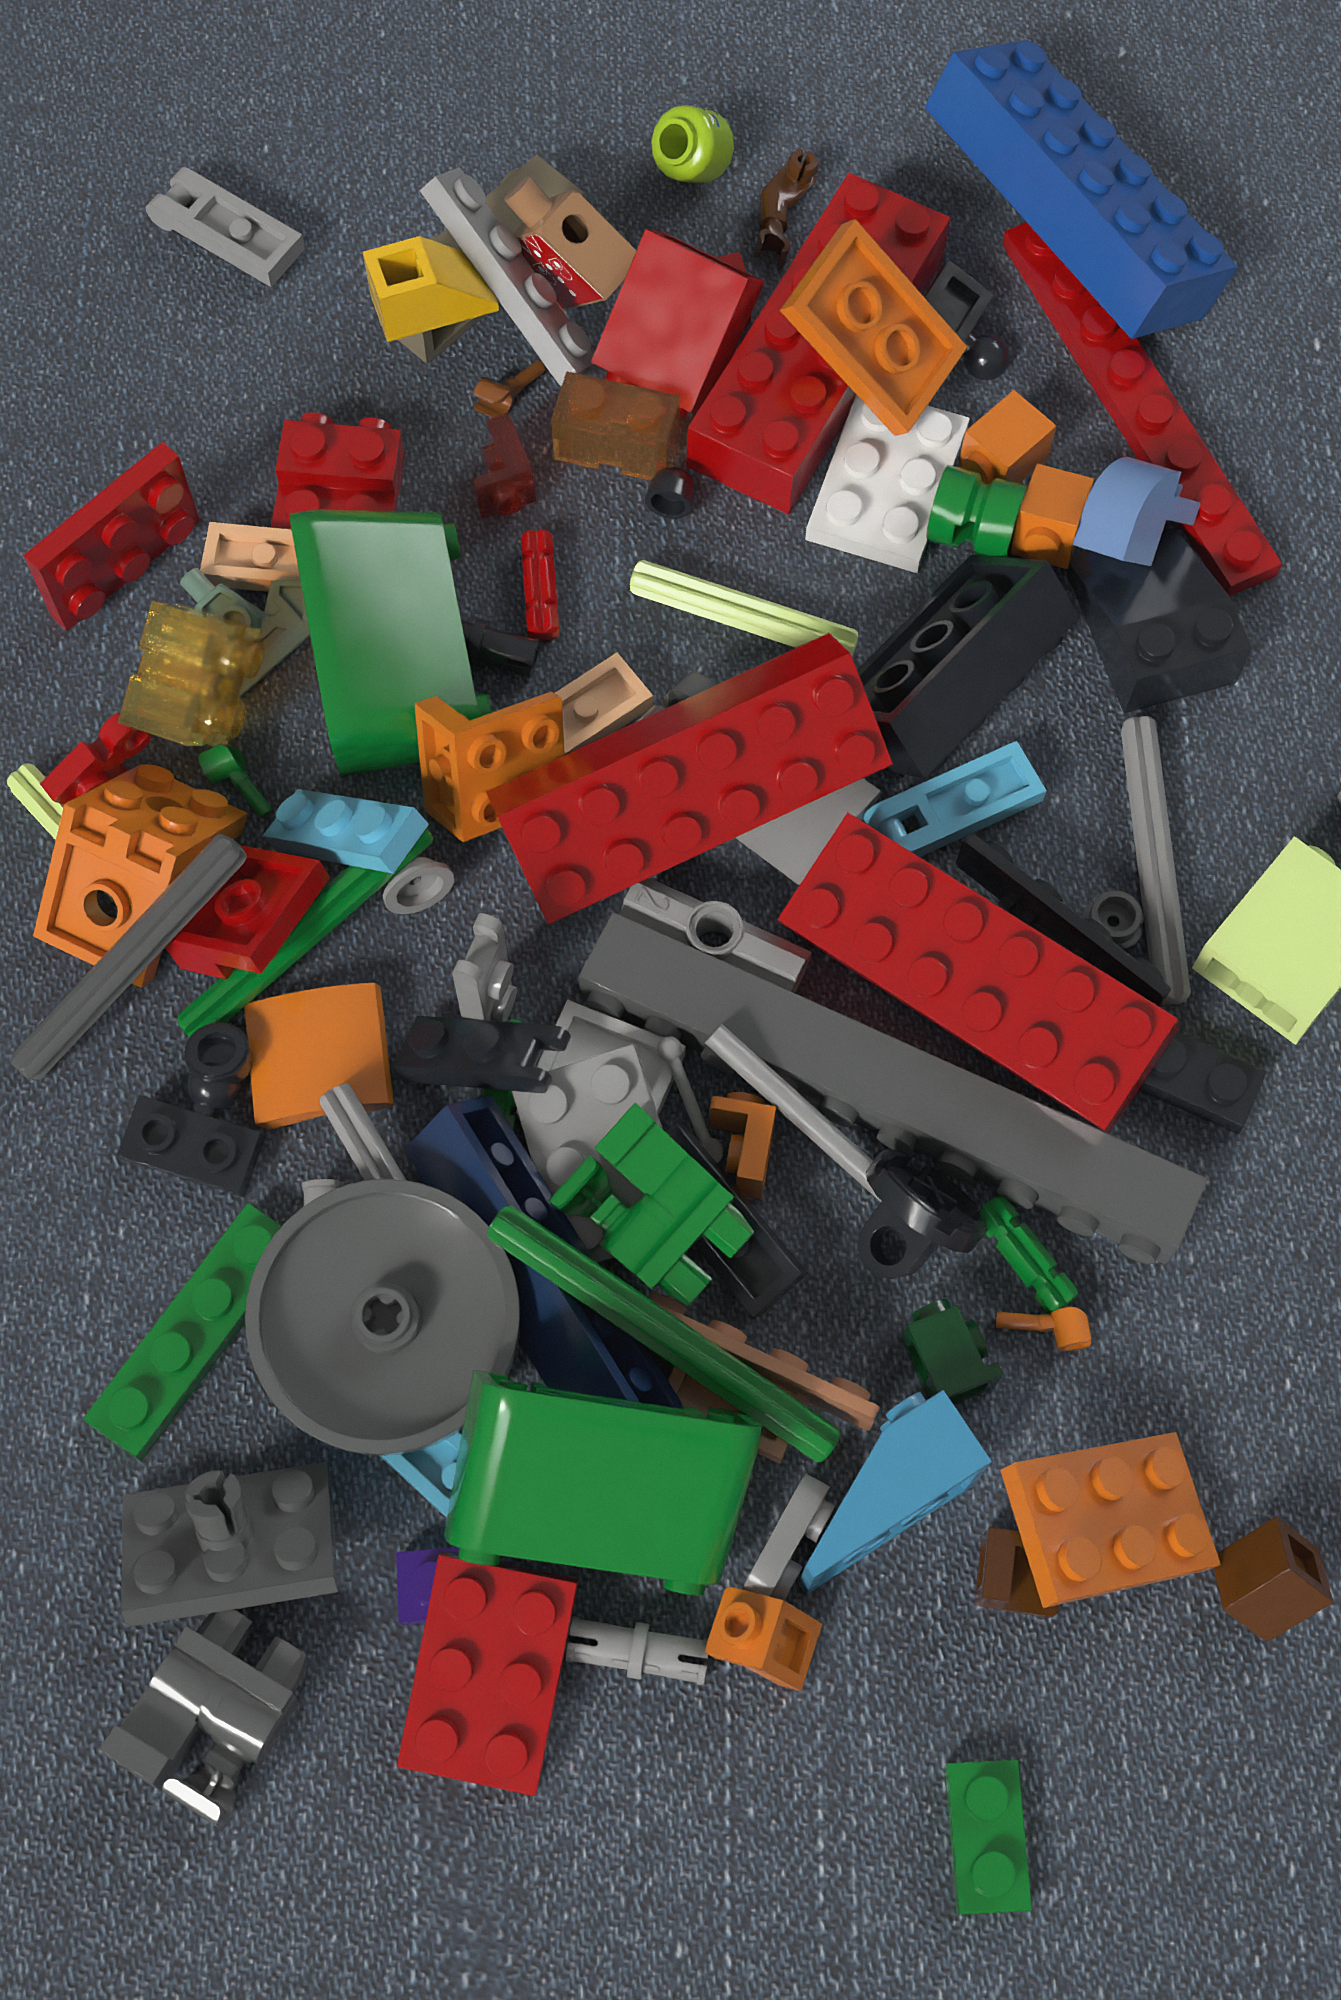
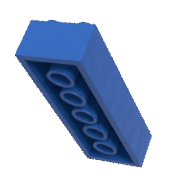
[924,40,1238,339]

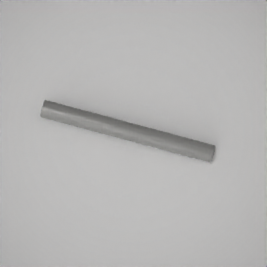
[704,1023,881,1202]

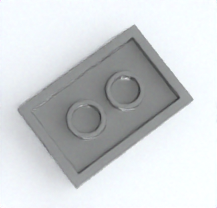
[512,1044,662,1263]

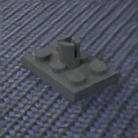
[121,1462,338,1627]

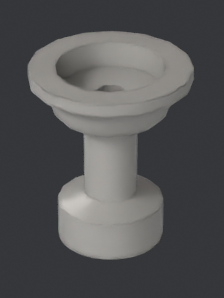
[383,857,455,915]

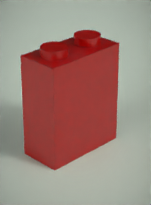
[591,229,765,418]

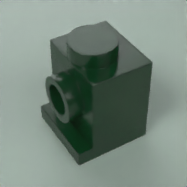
[901,1299,1003,1405]

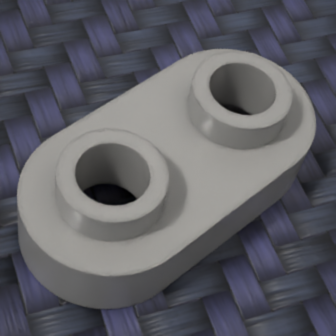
[742,1473,835,1601]

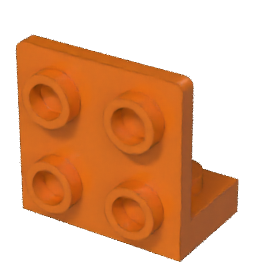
[414,692,565,842]

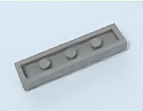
[420,167,594,387]

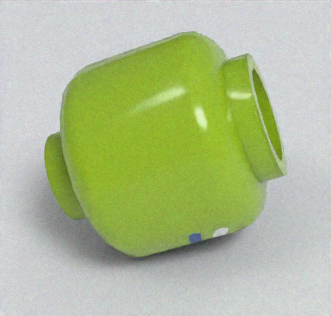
[651,105,734,184]

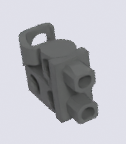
[98,1610,309,1829]

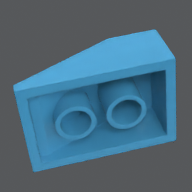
[798,1390,992,1596]

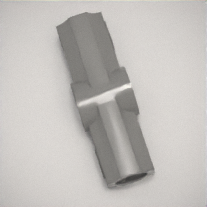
[619,878,812,994]

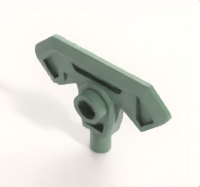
[180,568,310,711]

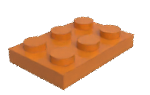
[780,219,967,436]
[1000,1432,1221,1608]

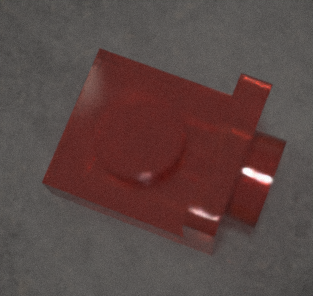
[473,413,536,519]

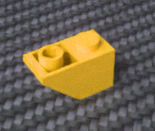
[363,236,499,342]

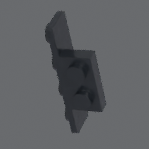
[956,833,1171,1008]

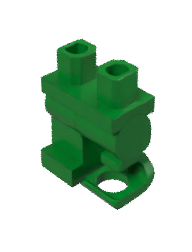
[549,1102,754,1306]

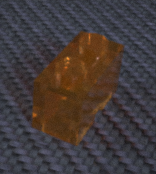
[551,371,681,480]

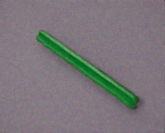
[487,1205,841,1462]

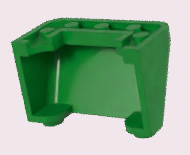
[289,509,491,777]
[444,1369,762,1595]

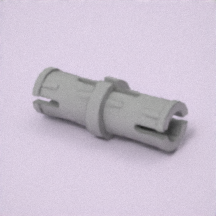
[566,1616,708,1686]

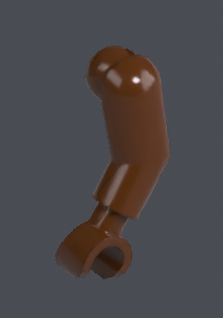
[753,149,818,267]

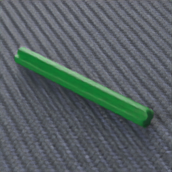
[177,828,433,1038]

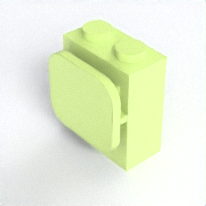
[1192,836,1341,1045]

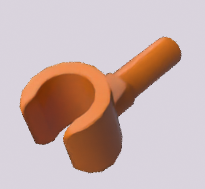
[996,1307,1092,1351]

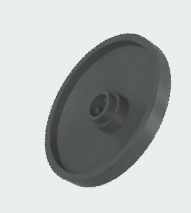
[245,1179,521,1456]

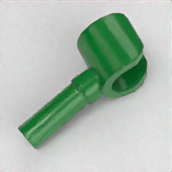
[198,744,273,819]

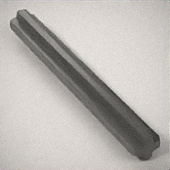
[11,834,247,1080]

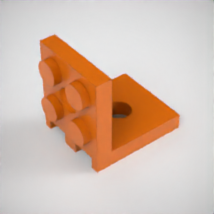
[33,764,248,988]

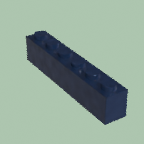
[404,1095,684,1409]

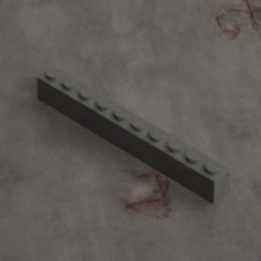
[579,912,1208,1265]

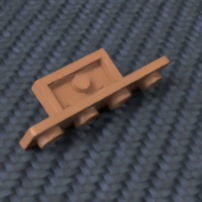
[647,1292,880,1464]

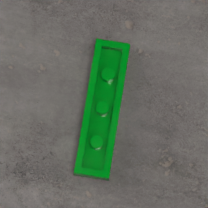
[83,1203,282,1461]

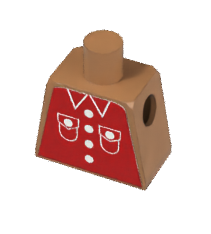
[504,176,636,311]

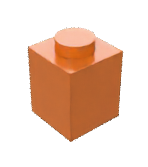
[959,390,1057,485]
[1010,464,1094,569]

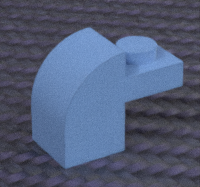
[1072,457,1201,566]

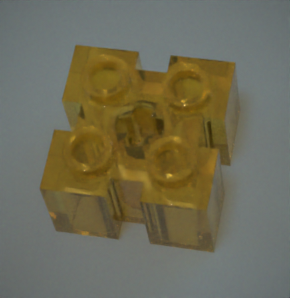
[118,600,264,746]

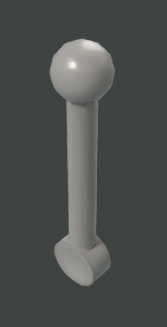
[657,1036,724,1163]

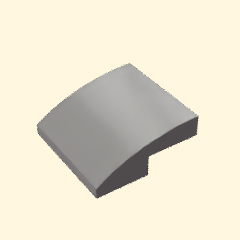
[736,778,883,885]

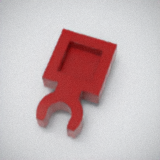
[40,712,152,805]

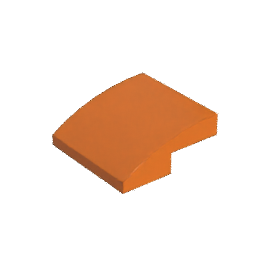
[244,983,394,1130]

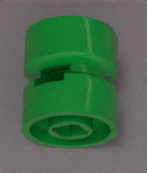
[926,464,1028,558]

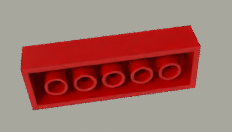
[686,172,951,515]
[486,633,893,925]
[777,812,1180,1134]

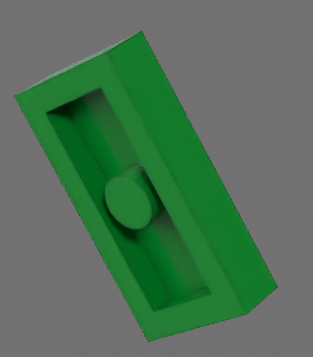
[944,1760,1032,1915]

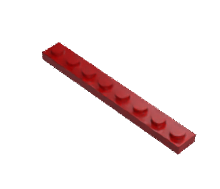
[1002,222,1282,596]

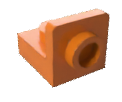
[709,1092,776,1200]
[705,1587,822,1691]

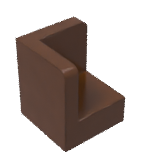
[1214,1516,1333,1641]
[973,1527,1059,1618]

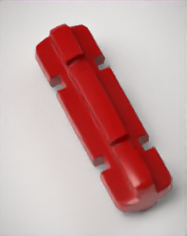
[521,529,560,641]

